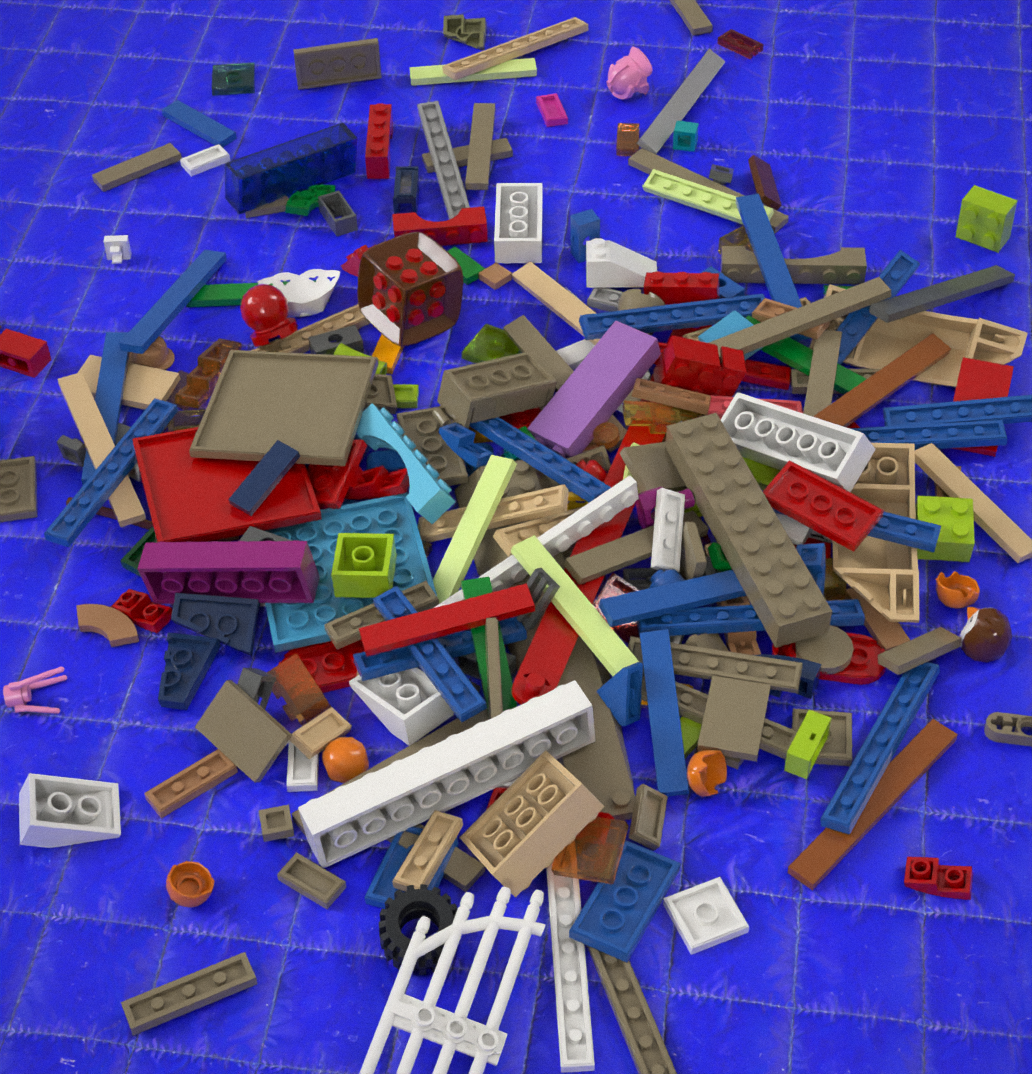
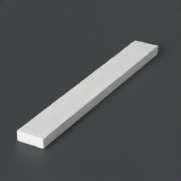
[546,840,595,1073]

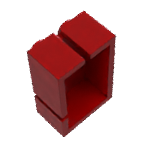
[653,335,746,397]

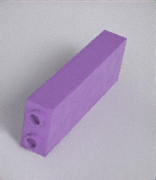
[527,321,661,459]

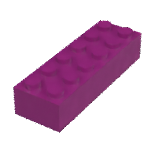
[137,540,320,604]

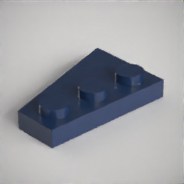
[171,593,260,656]

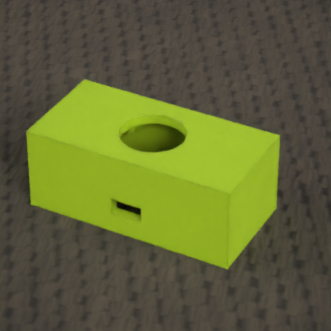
[784,710,831,779]

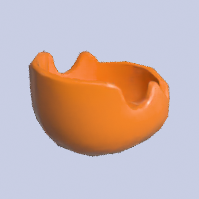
[936,571,980,609]
[322,737,369,783]
[686,750,727,797]
[166,861,214,908]

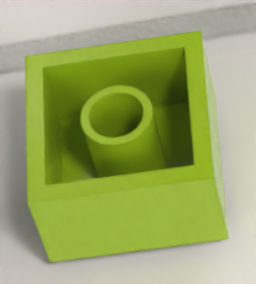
[955,185,1018,253]
[915,496,975,562]
[331,533,397,598]

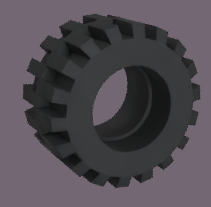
[379,884,457,975]

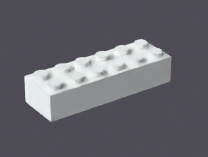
[721,392,876,492]

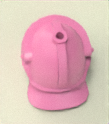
[606,47,653,100]

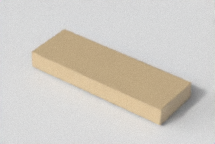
[392,810,463,892]

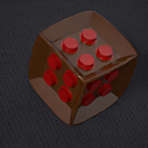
[357,232,463,346]

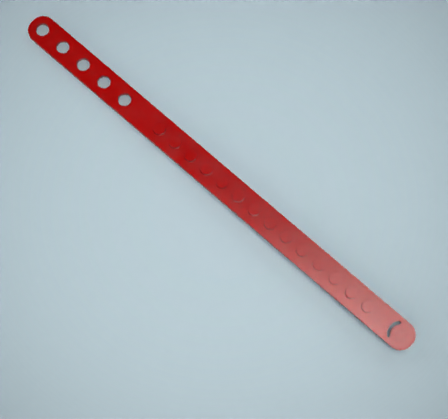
[511,325,712,705]

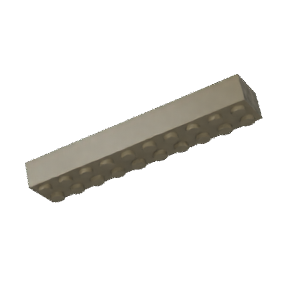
[665,413,832,648]

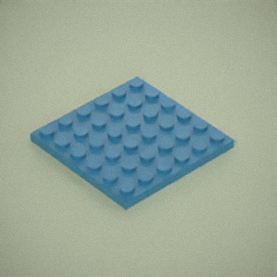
[265,492,437,653]

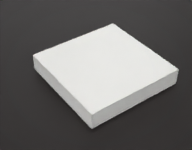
[663,877,749,955]

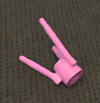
[3,667,67,714]

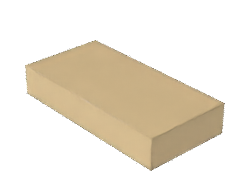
[289,707,352,759]

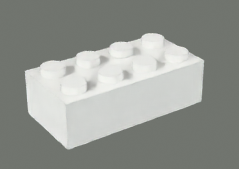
[494,183,543,264]

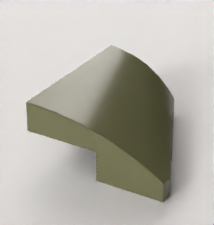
[443,14,487,50]

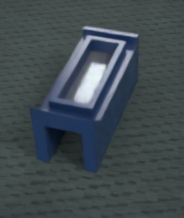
[393,166,420,214]

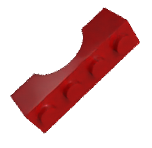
[365,103,393,179]
[392,206,488,246]

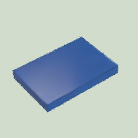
[364,827,459,909]

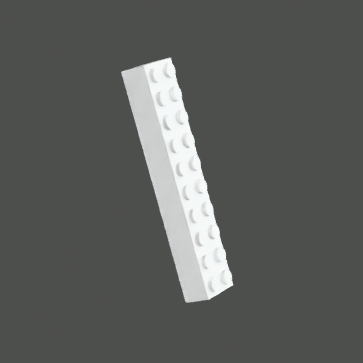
[298,680,595,868]

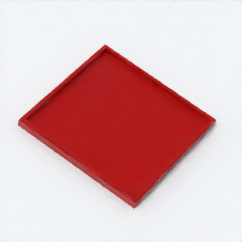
[132,427,322,542]

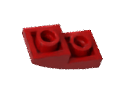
[111,589,173,633]
[904,857,973,900]

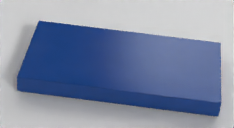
[569,840,681,963]

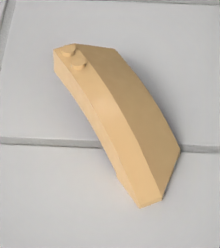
[809,284,1028,387]
[832,443,920,623]

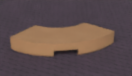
[76,604,139,647]

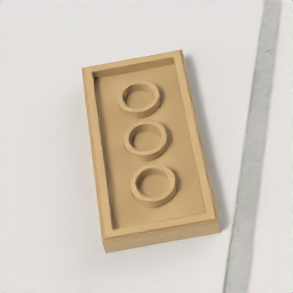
[78,355,180,410]

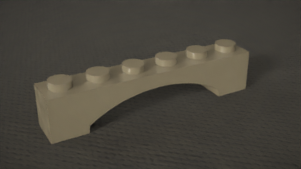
[720,246,867,284]

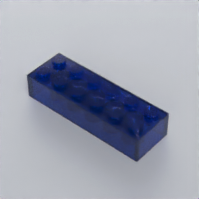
[225,123,357,214]

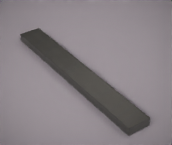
[869,265,1015,323]

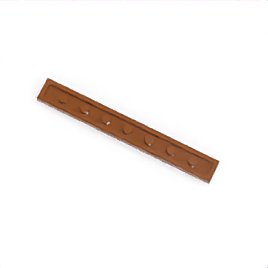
[813,333,951,427]
[787,719,958,891]

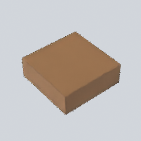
[479,263,512,290]

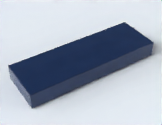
[228,440,300,516]

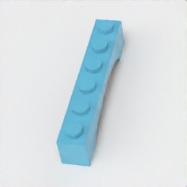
[356,403,455,524]

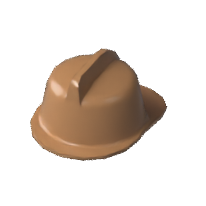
[128,336,175,370]

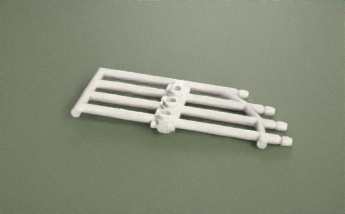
[359,887,546,1074]

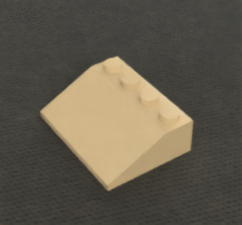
[460,750,605,898]

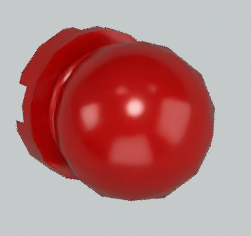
[240,284,298,347]

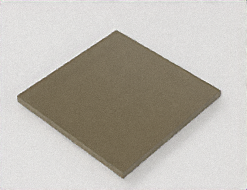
[189,350,378,466]

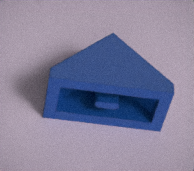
[596,662,643,726]

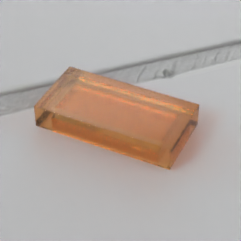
[616,123,640,156]

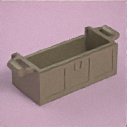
[432,352,557,429]

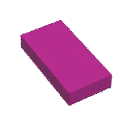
[536,93,568,127]

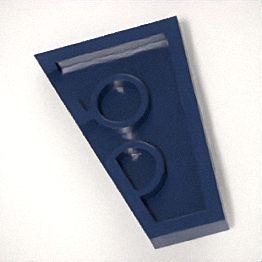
[158,632,221,710]

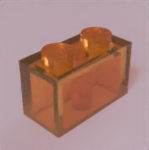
[267,653,331,726]

